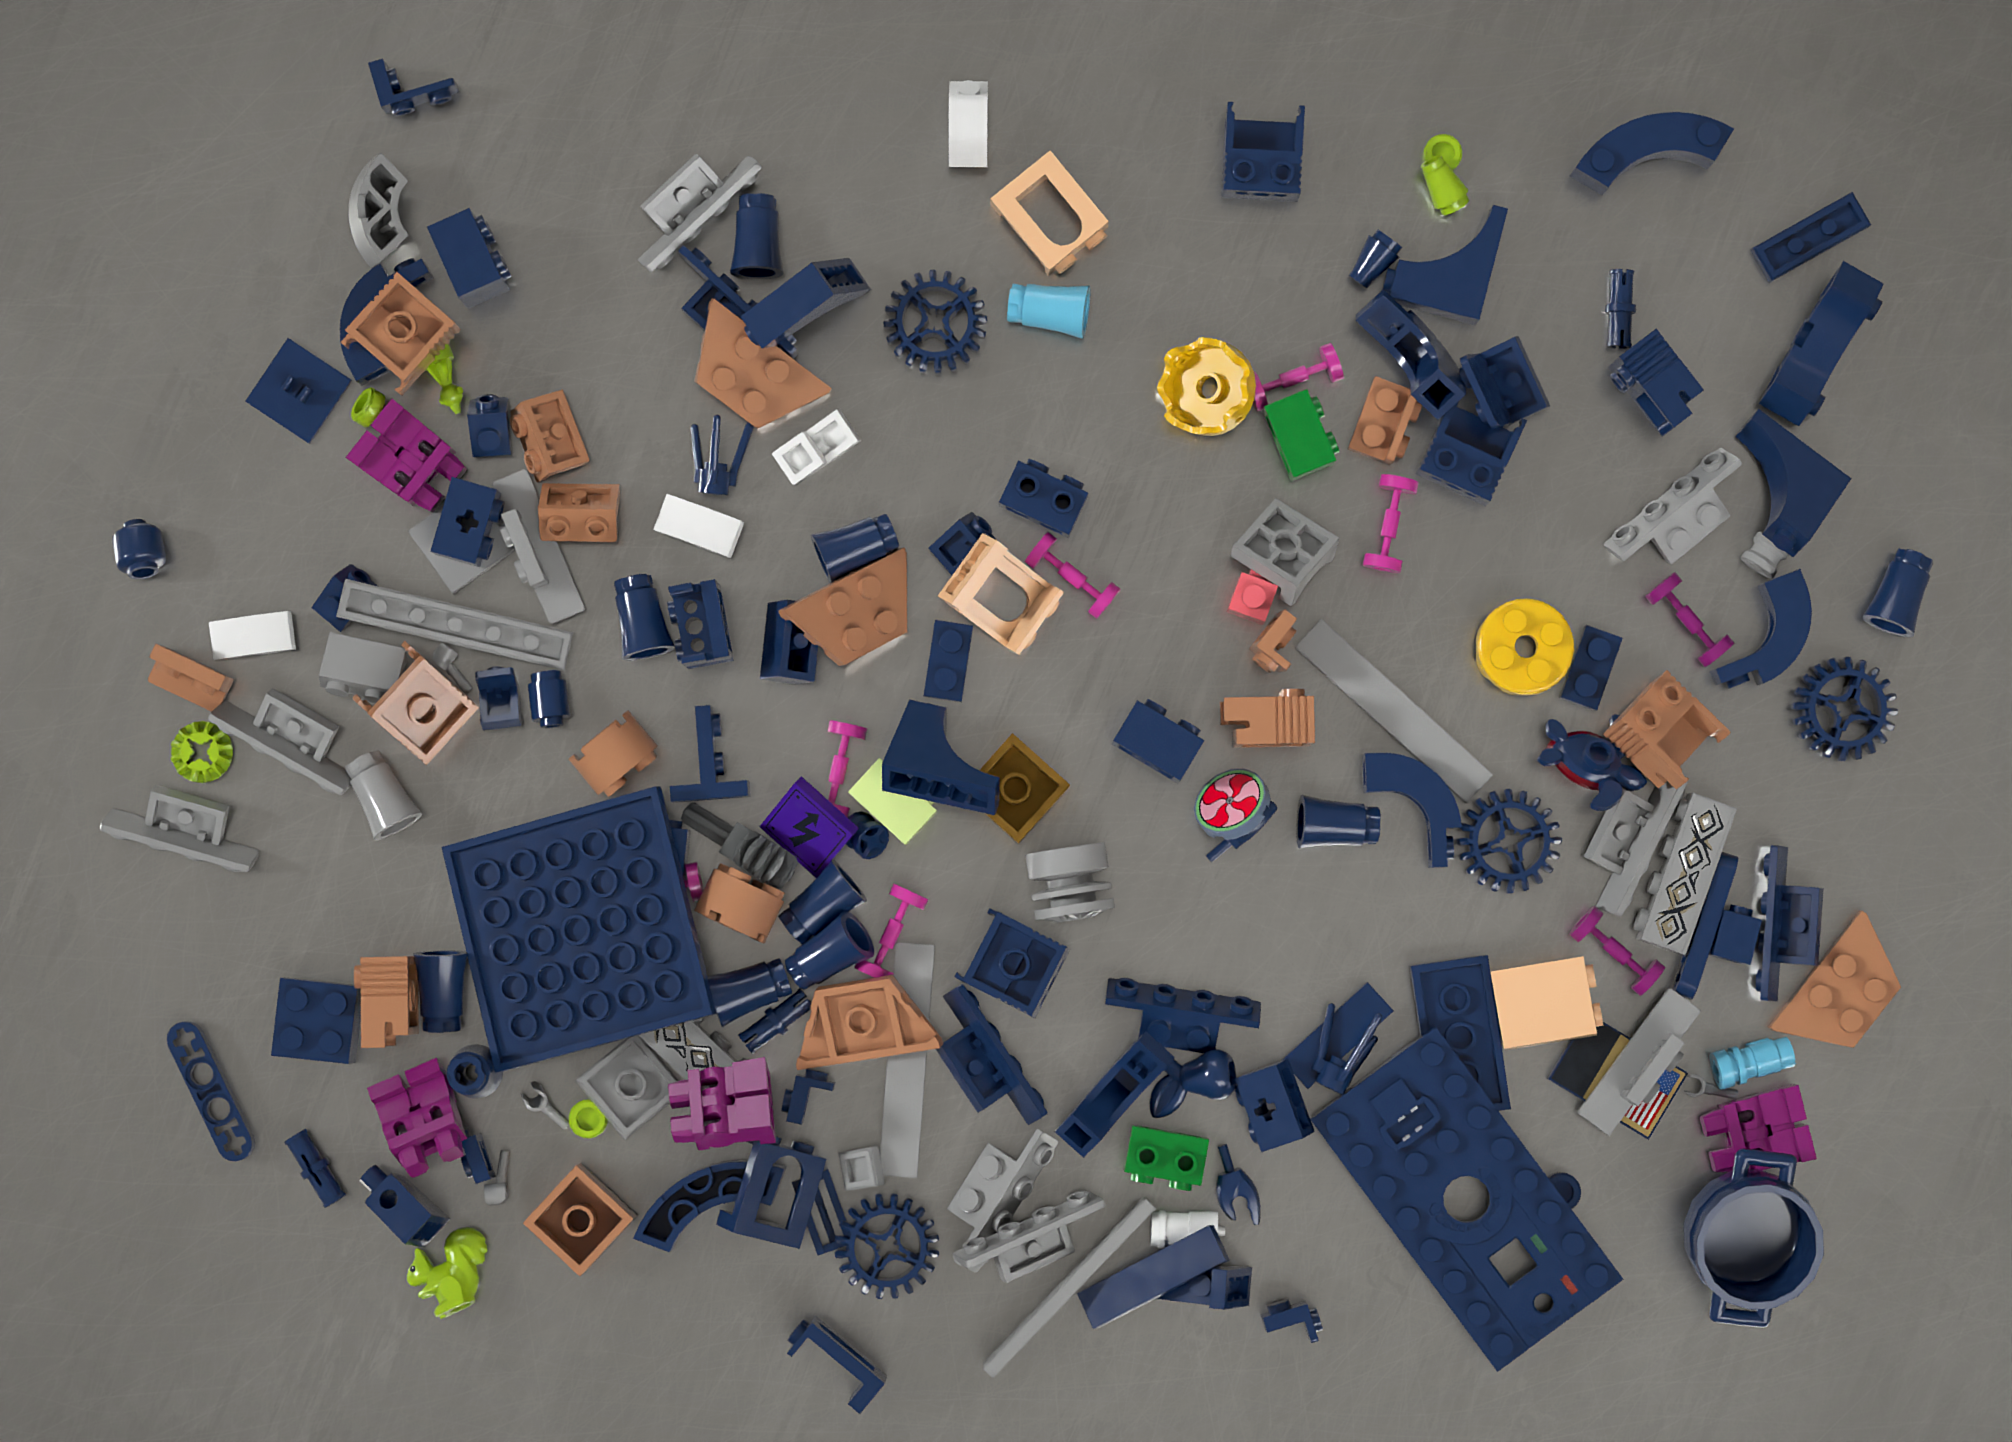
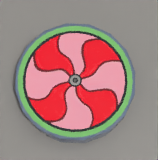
[1194,769,1271,840]

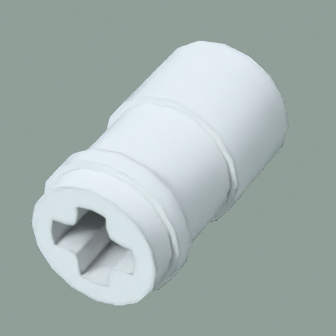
[1150,1210,1225,1249]

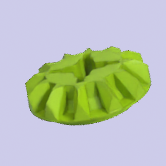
[170,721,233,783]

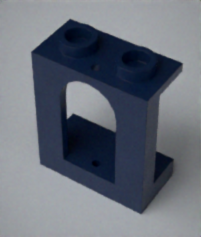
[716,1136,827,1249]
[787,1316,887,1414]

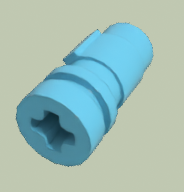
[1709,1037,1796,1090]

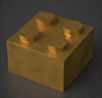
[979,733,1070,844]

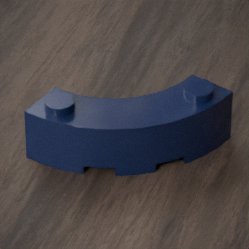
[1570,112,1734,195]
[1759,261,1884,426]
[633,1159,787,1252]

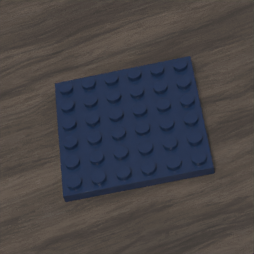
[441,786,717,1073]

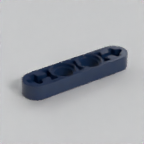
[1672,851,1739,1000]
[167,1021,255,1162]

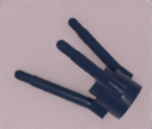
[691,415,754,495]
[1312,1003,1383,1095]

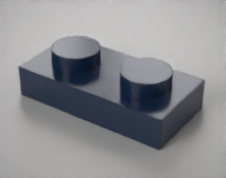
[923,620,973,703]
[1559,625,1623,711]

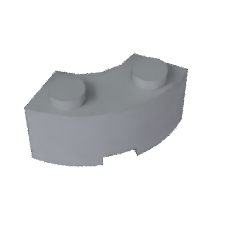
[348,153,408,268]

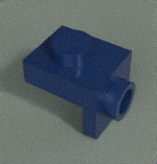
[467,394,512,457]
[311,564,379,632]
[475,666,521,731]
[781,1069,836,1125]
[1260,1299,1323,1343]

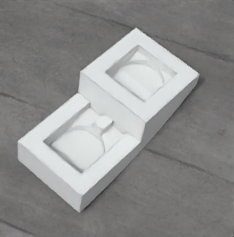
[772,409,861,485]
[653,494,744,558]
[209,611,296,661]

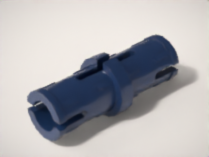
[1605,269,1636,349]
[738,988,812,1054]
[284,1129,346,1208]

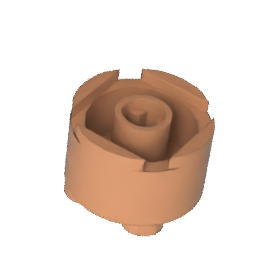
[568,710,658,797]
[694,863,785,944]

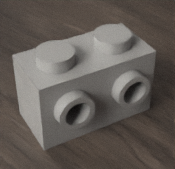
[319,632,407,704]

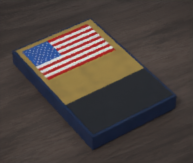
[1547,1022,1688,1140]

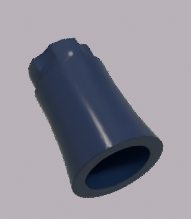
[730,193,784,279]
[811,514,899,583]
[1862,548,1933,637]
[614,574,675,661]
[1296,795,1381,849]
[778,860,867,944]
[785,911,874,990]
[413,950,468,1033]
[708,958,792,1027]
[447,1044,503,1099]

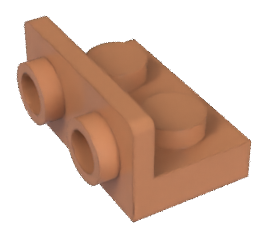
[1347,376,1422,465]
[510,389,590,483]
[538,483,620,542]
[1249,609,1297,673]
[148,643,234,712]

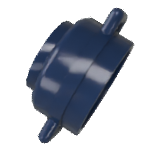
[1683,1148,1824,1328]

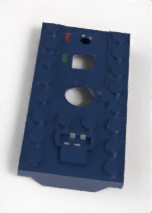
[1310,1026,1624,1372]

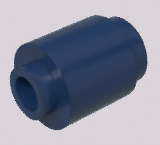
[528,670,570,728]

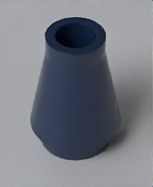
[1349,229,1402,288]

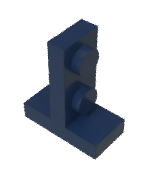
[670,705,751,803]
[1156,1265,1252,1310]

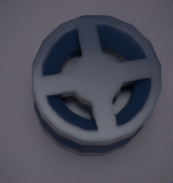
[846,811,889,859]

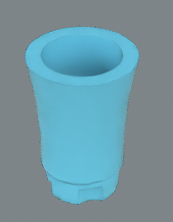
[1007,284,1091,339]

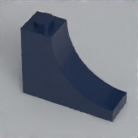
[1382,205,1508,325]
[740,258,871,349]
[1735,409,1852,557]
[882,699,1000,815]

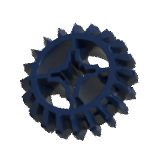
[883,269,987,374]
[1791,657,1898,761]
[1456,789,1562,894]
[834,1193,939,1299]

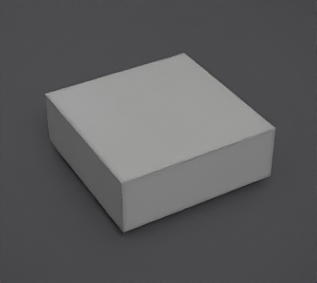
[838,1146,885,1191]

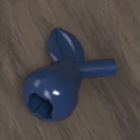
[1149,1049,1236,1118]

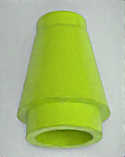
[1421,155,1469,215]

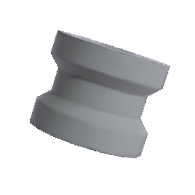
[1740,532,1789,579]

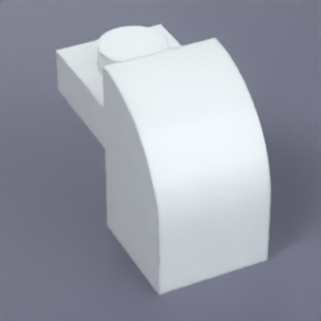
[949,80,988,167]

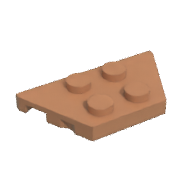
[694,298,832,429]
[778,547,907,666]
[1768,911,1901,1048]
[796,975,943,1070]

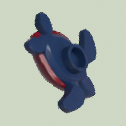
[1537,714,1647,811]

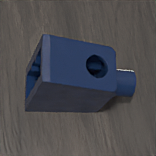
[360,1165,450,1247]

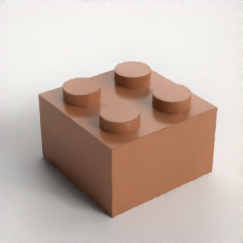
[523,1163,637,1276]

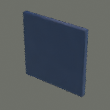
[245,338,352,444]

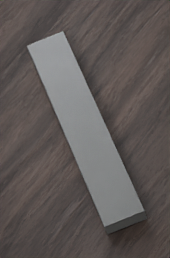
[336,579,573,670]
[1295,619,1493,803]
[880,942,935,1178]
[983,1197,1156,1378]

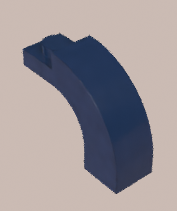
[340,258,434,386]
[1356,289,1466,420]
[1709,569,1812,689]
[1362,753,1462,868]
[1055,1032,1175,1158]

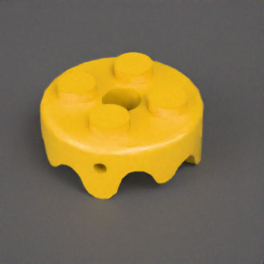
[1157,337,1256,436]
[1476,598,1574,696]

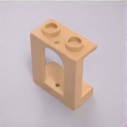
[990,150,1109,276]
[938,533,1064,655]

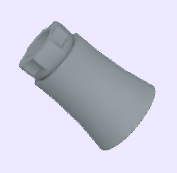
[345,750,422,840]

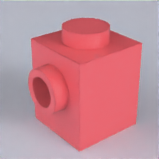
[1226,569,1278,625]

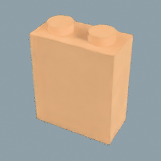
[1491,956,1604,1050]

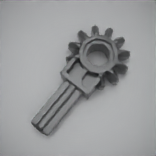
[681,803,798,889]

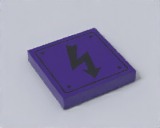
[759,776,859,878]

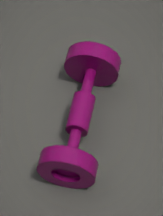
[1645,572,1735,667]
[1569,906,1666,996]

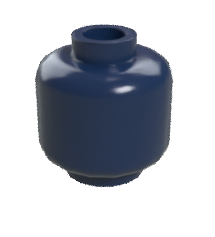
[112,519,166,579]

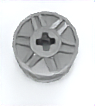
[1025,842,1115,923]

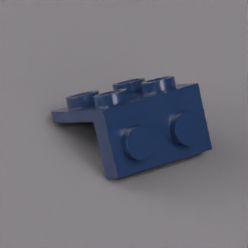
[1459,336,1550,429]

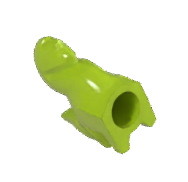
[407,1227,488,1319]

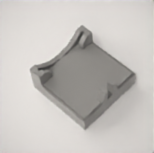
[1231,498,1339,607]

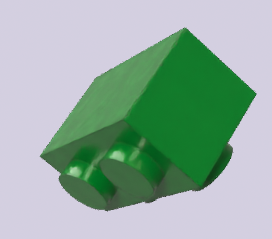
[1262,389,1340,482]
[1123,1124,1209,1191]

